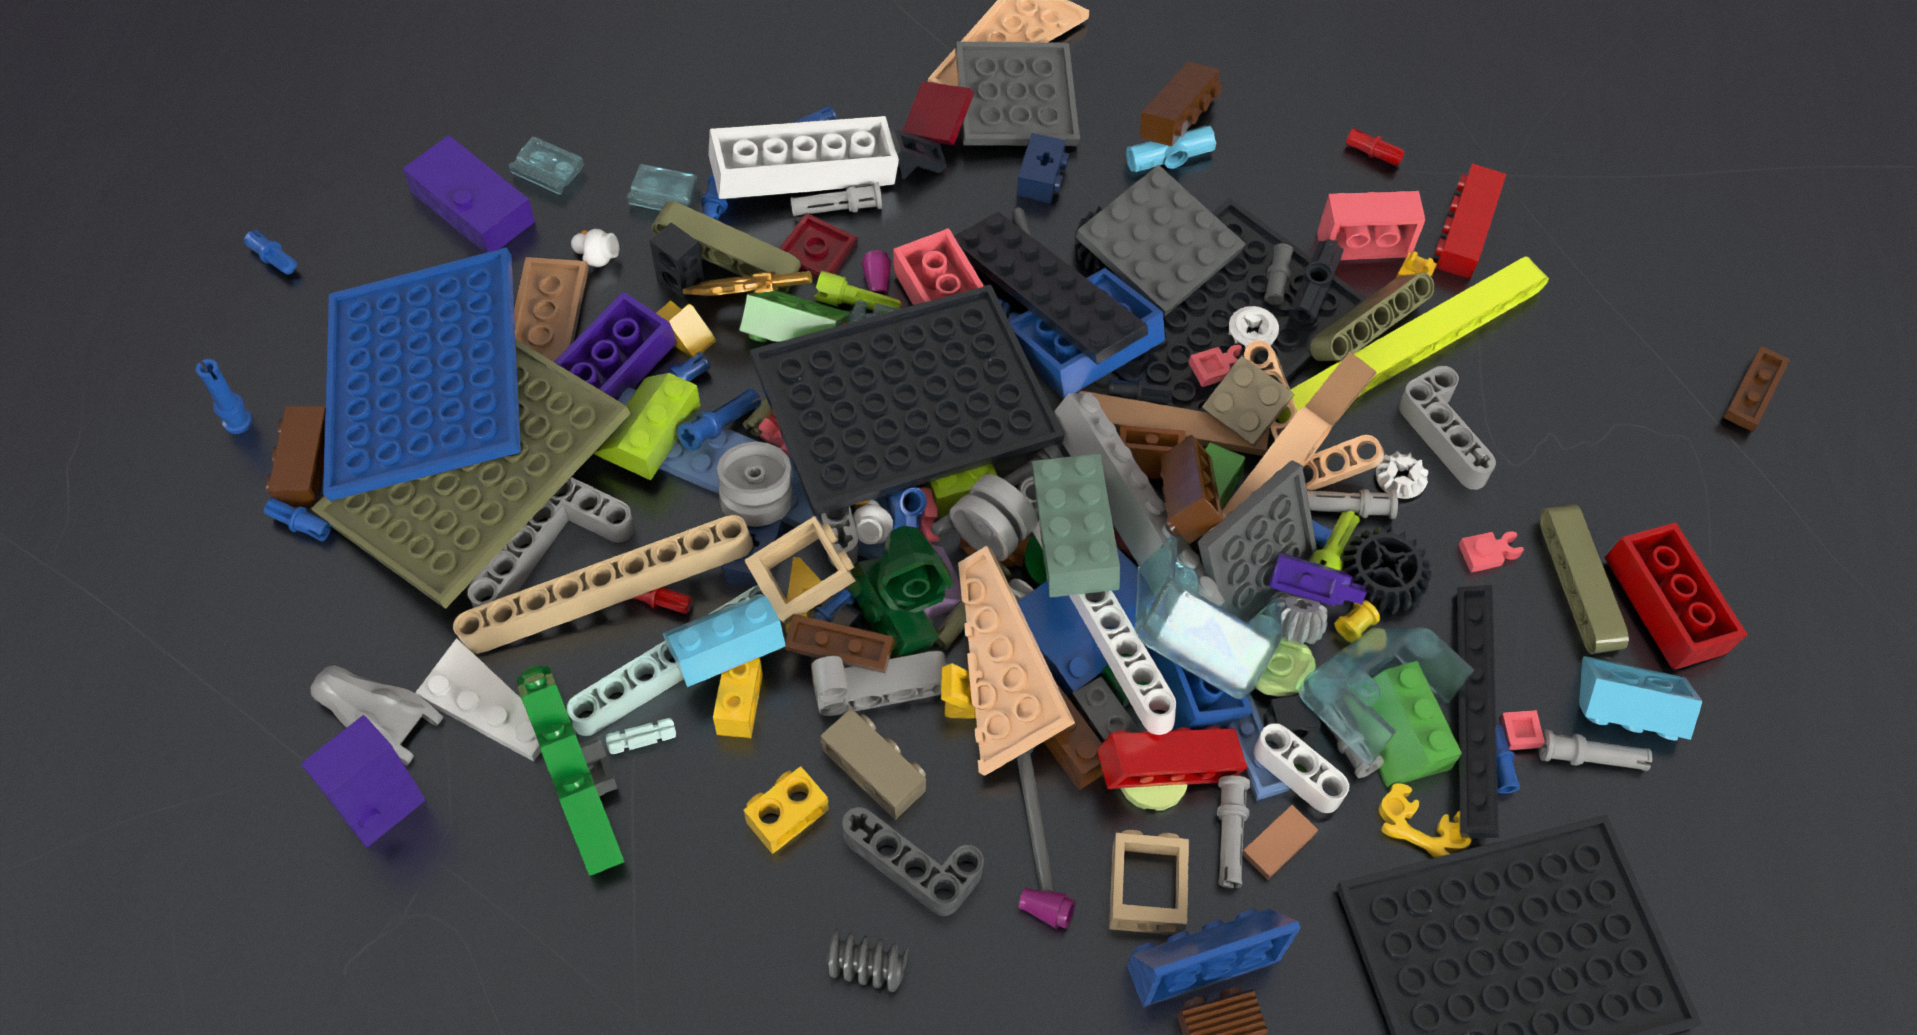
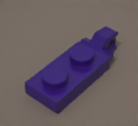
[1268,552,1366,606]

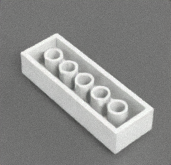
[708,116,899,199]

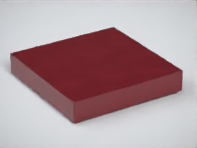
[902,81,974,145]
[779,213,858,281]

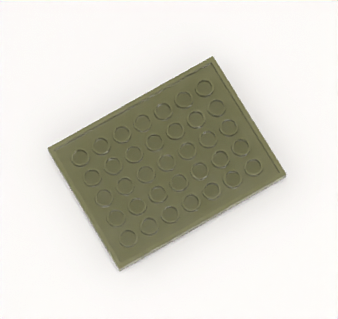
[311,339,631,609]

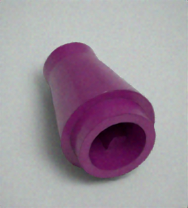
[861,250,892,296]
[1018,887,1076,929]

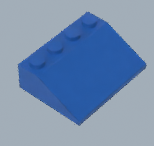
[1009,268,1165,399]
[1017,548,1172,696]
[1127,908,1301,1007]

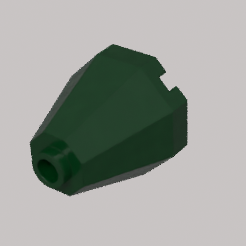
[877,525,953,613]

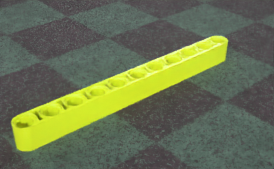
[1277,257,1549,423]

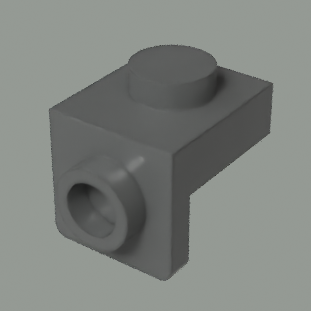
[579,737,618,796]

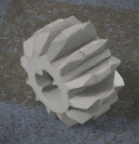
[1269,594,1328,645]

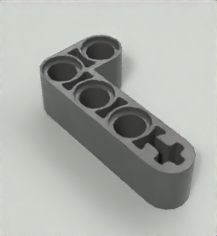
[842,807,984,916]

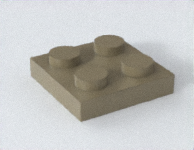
[1202,355,1295,447]

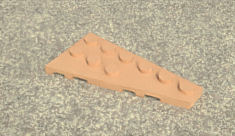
[928,0,1089,86]
[958,546,1075,776]

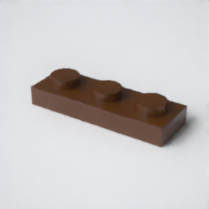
[1723,346,1790,432]
[784,614,895,673]

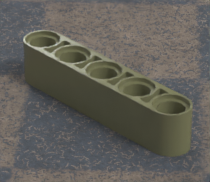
[651,201,801,293]
[1310,273,1434,362]
[1539,504,1629,654]

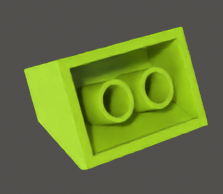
[594,373,701,480]

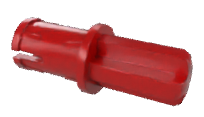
[1346,128,1404,165]
[632,586,692,614]

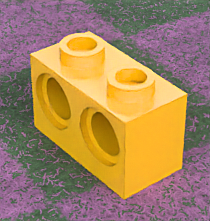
[713,658,763,739]
[743,766,829,854]

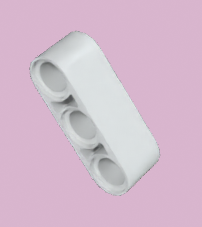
[1253,723,1349,813]

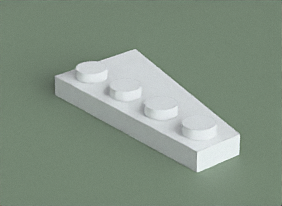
[416,638,541,761]

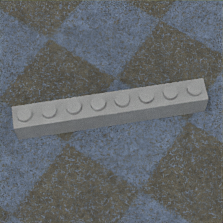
[1053,393,1225,629]

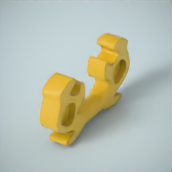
[1378,783,1471,858]

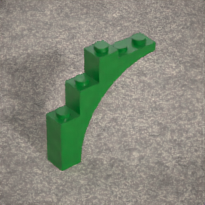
[516,665,624,876]

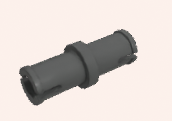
[1264,243,1293,305]

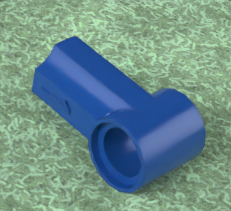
[885,487,927,530]

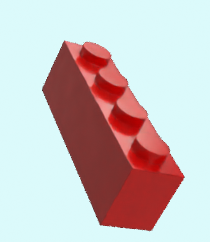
[1434,163,1506,279]
[1097,726,1247,789]

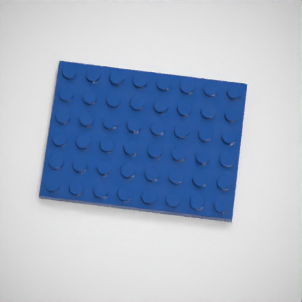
[323,247,521,501]

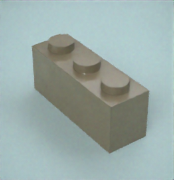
[820,708,926,820]

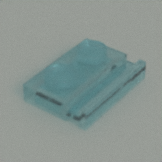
[509,136,584,195]
[627,164,698,211]

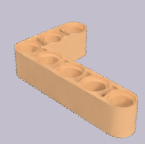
[1244,340,1384,491]
[1203,407,1332,536]

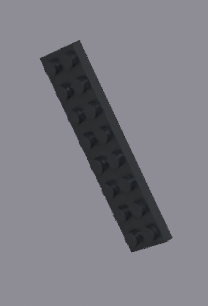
[954,212,1148,364]

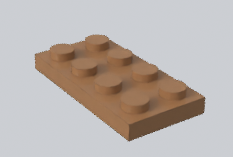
[514,257,589,362]

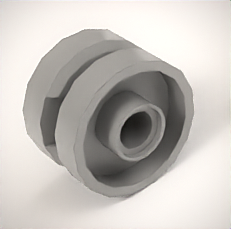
[717,442,793,527]
[950,474,1037,561]

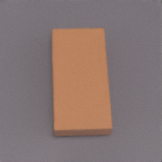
[1242,805,1318,880]

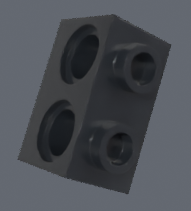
[649,222,704,298]

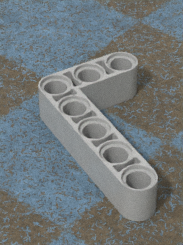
[468,477,635,608]

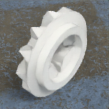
[1229,306,1279,348]
[1376,451,1428,499]

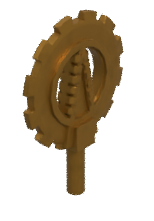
[683,271,812,296]

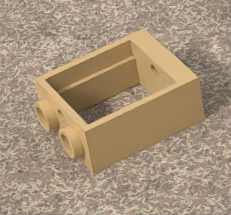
[744,516,855,625]
[1109,830,1189,935]

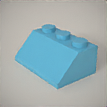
[663,594,786,687]
[1579,656,1703,740]

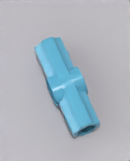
[1126,126,1216,172]

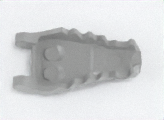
[311,665,444,766]

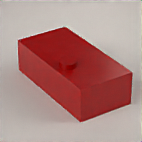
[1604,522,1748,670]

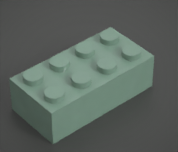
[1032,453,1120,597]

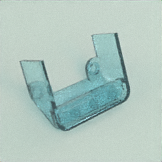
[1135,536,1282,699]
[1299,627,1474,766]

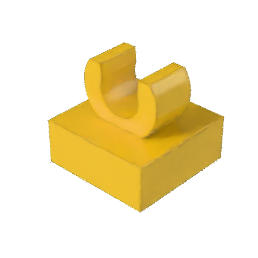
[1396,251,1437,278]

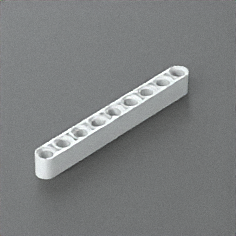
[1020,478,1176,735]

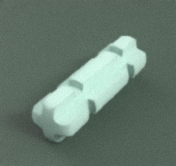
[606,718,676,754]

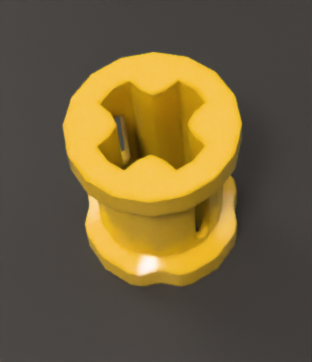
[1334,600,1380,643]

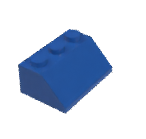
[1143,622,1253,730]

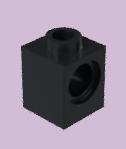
[1263,693,1321,745]

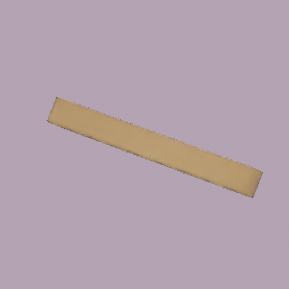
[453,515,753,654]

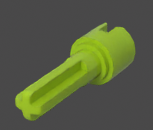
[814,271,901,314]
[1309,510,1360,571]

